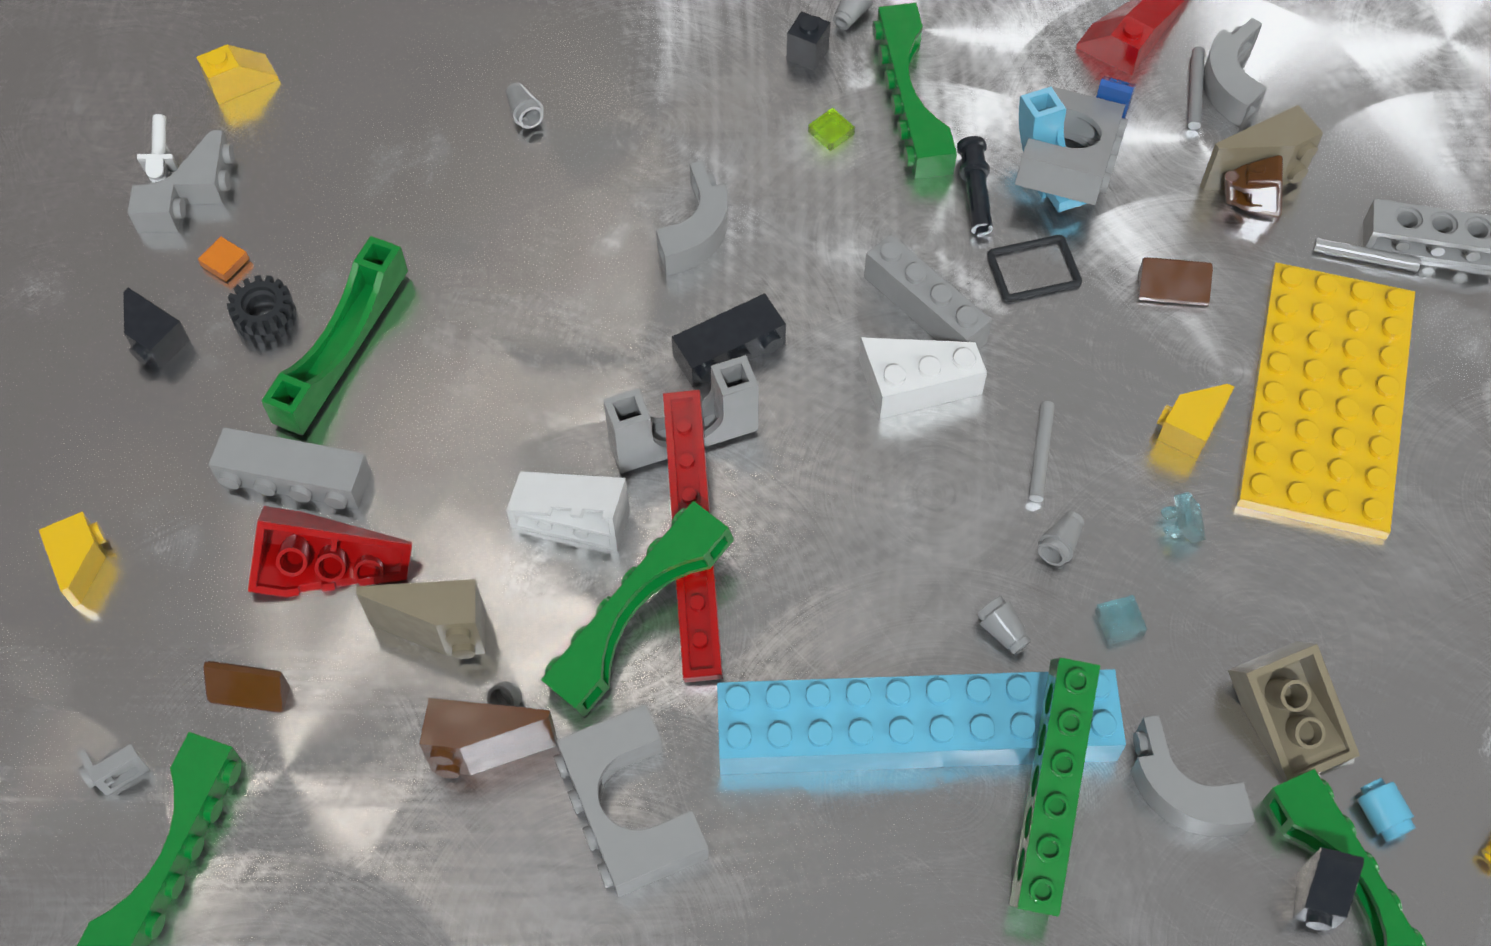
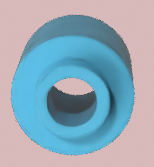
[1357,778,1416,842]

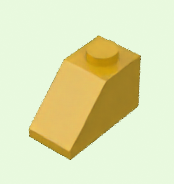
[196,44,279,105]
[1157,384,1235,459]
[39,511,107,607]

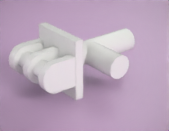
[137,114,179,183]

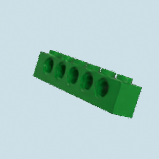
[1009,657,1101,917]

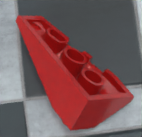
[1076,0,1189,76]
[248,506,413,597]

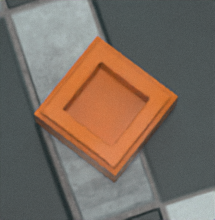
[198,236,249,282]

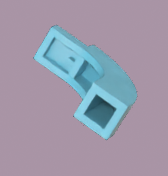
[1019,87,1088,213]

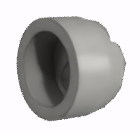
[487,681,522,707]

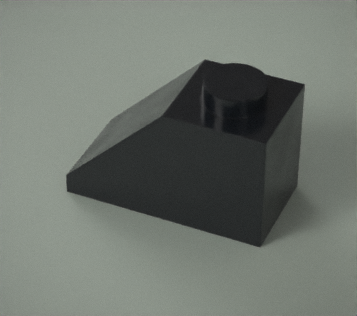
[123,287,190,370]
[1293,847,1364,931]

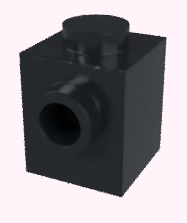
[786,11,831,71]

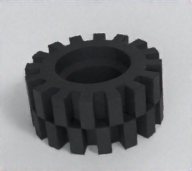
[227,275,297,343]

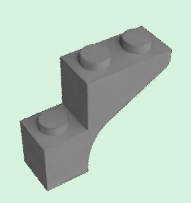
[127,130,235,233]

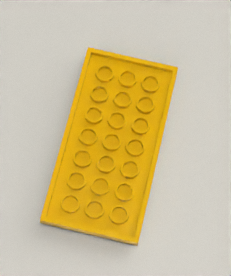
[1236,262,1415,540]

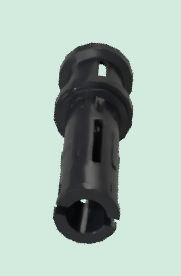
[957,136,993,235]

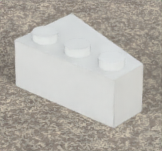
[859,337,987,419]
[506,471,630,552]

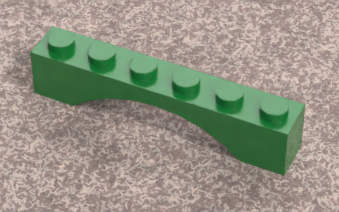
[872,2,957,179]
[261,235,408,436]
[541,501,734,718]
[77,732,242,946]
[1262,769,1426,946]

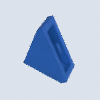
[1096,76,1137,118]

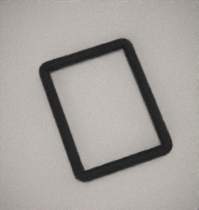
[987,235,1082,301]

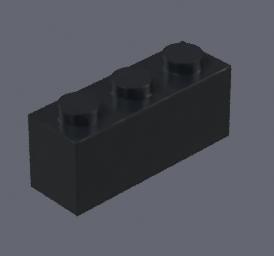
[671,293,786,387]

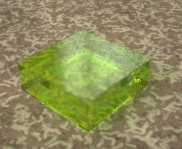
[808,108,855,151]

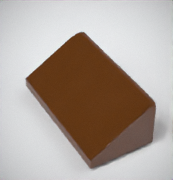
[1138,257,1213,306]
[203,661,290,713]

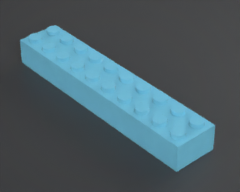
[717,669,1126,775]

